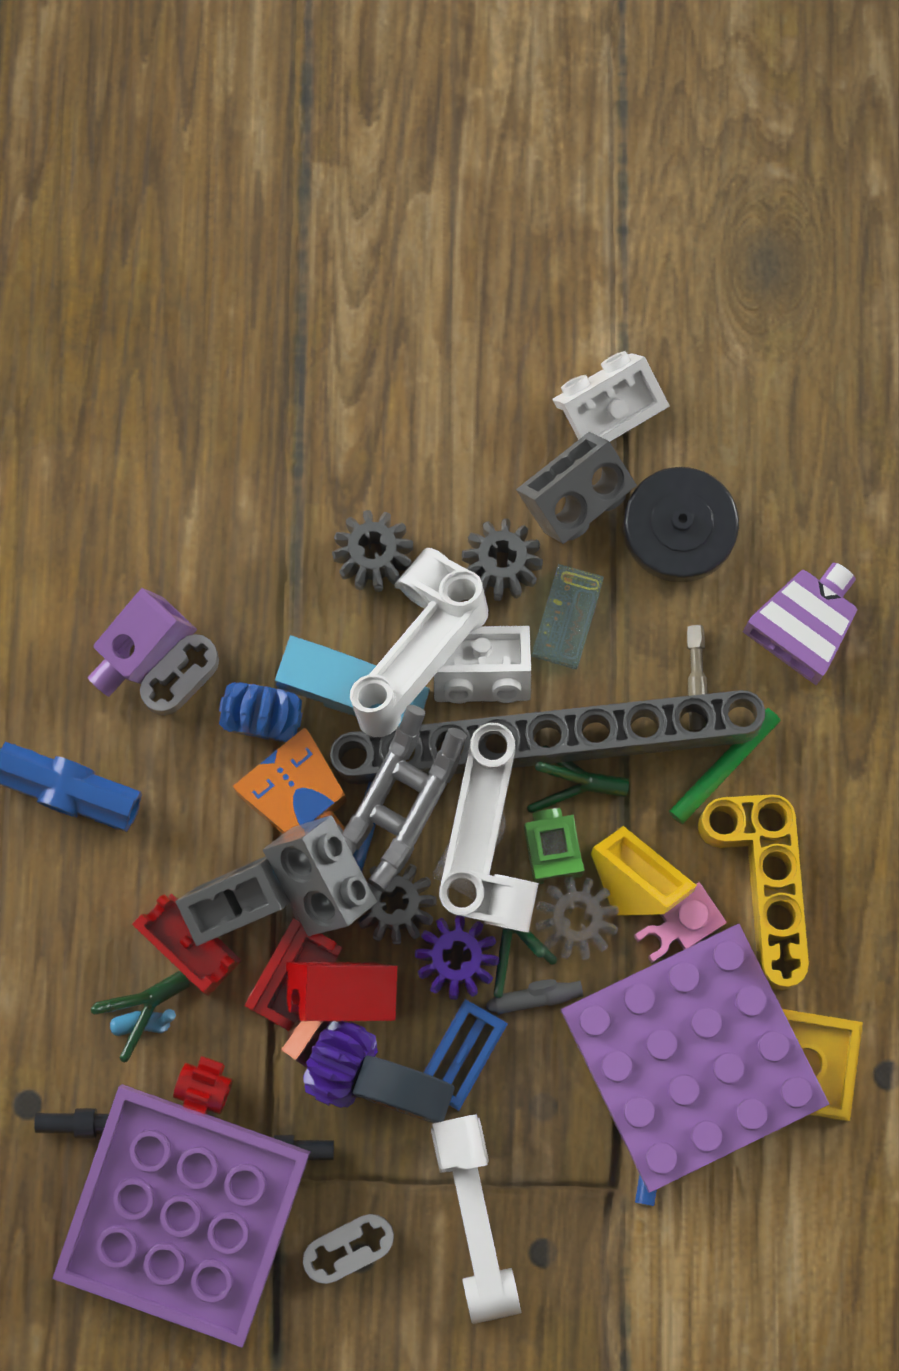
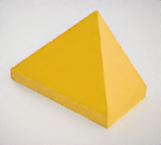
[591,826,697,915]

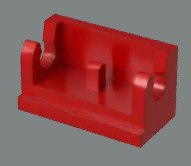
[132,893,242,996]
[244,918,343,1031]
[286,962,398,1021]

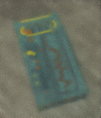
[532,564,604,670]

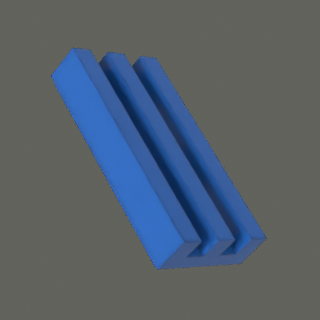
[423,999,508,1111]

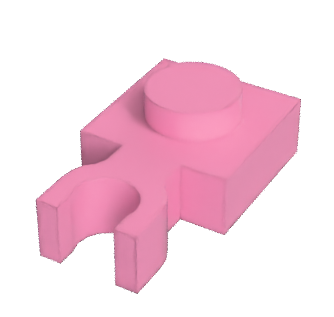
[634,882,727,963]

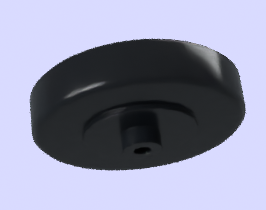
[623,467,739,582]

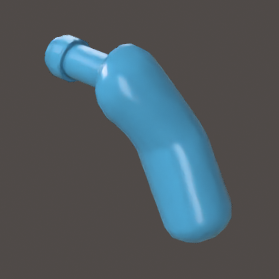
[110,1009,176,1036]

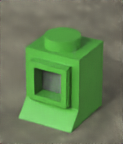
[524,808,585,885]

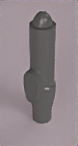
[486,979,583,1014]

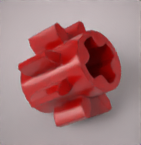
[173,1056,233,1115]

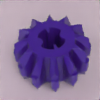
[415,915,499,1000]
[303,1021,378,1108]

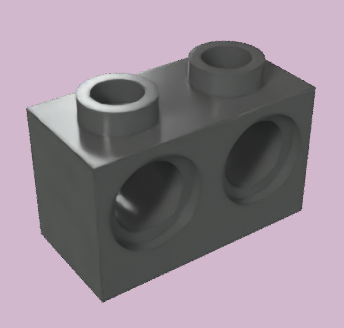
[516,432,637,544]
[262,815,377,936]
[175,856,290,946]

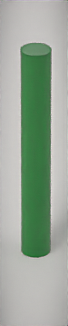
[669,708,781,825]

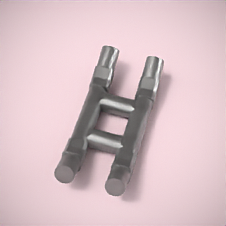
[341,705,467,892]

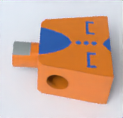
[233,727,347,834]

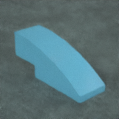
[275,635,430,727]

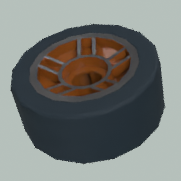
[353,1056,455,1123]

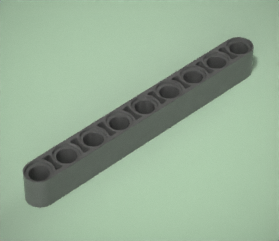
[330,690,765,784]

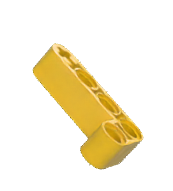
[698,794,809,990]

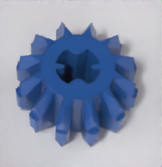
[219,682,303,742]

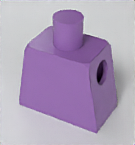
[88,588,198,697]

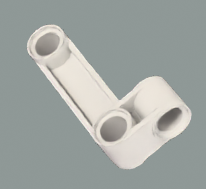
[350,548,488,737]
[439,723,539,932]
[431,1114,521,1324]

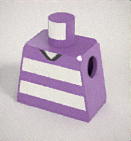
[743,563,857,685]

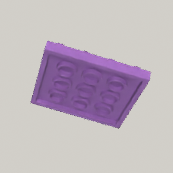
[560,924,829,1193]
[52,1084,311,1347]

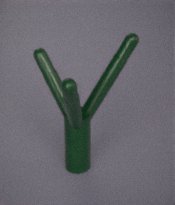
[527,745,629,813]
[493,927,557,999]
[91,970,190,1063]

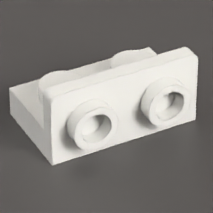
[553,351,670,442]
[434,626,531,704]

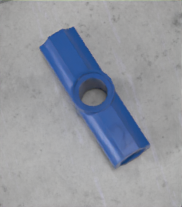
[0,742,142,832]

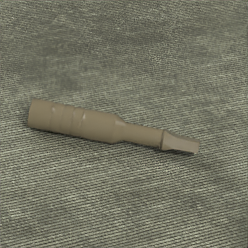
[687,625,708,732]

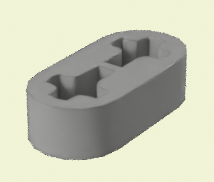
[140,634,219,716]
[303,1214,394,1284]

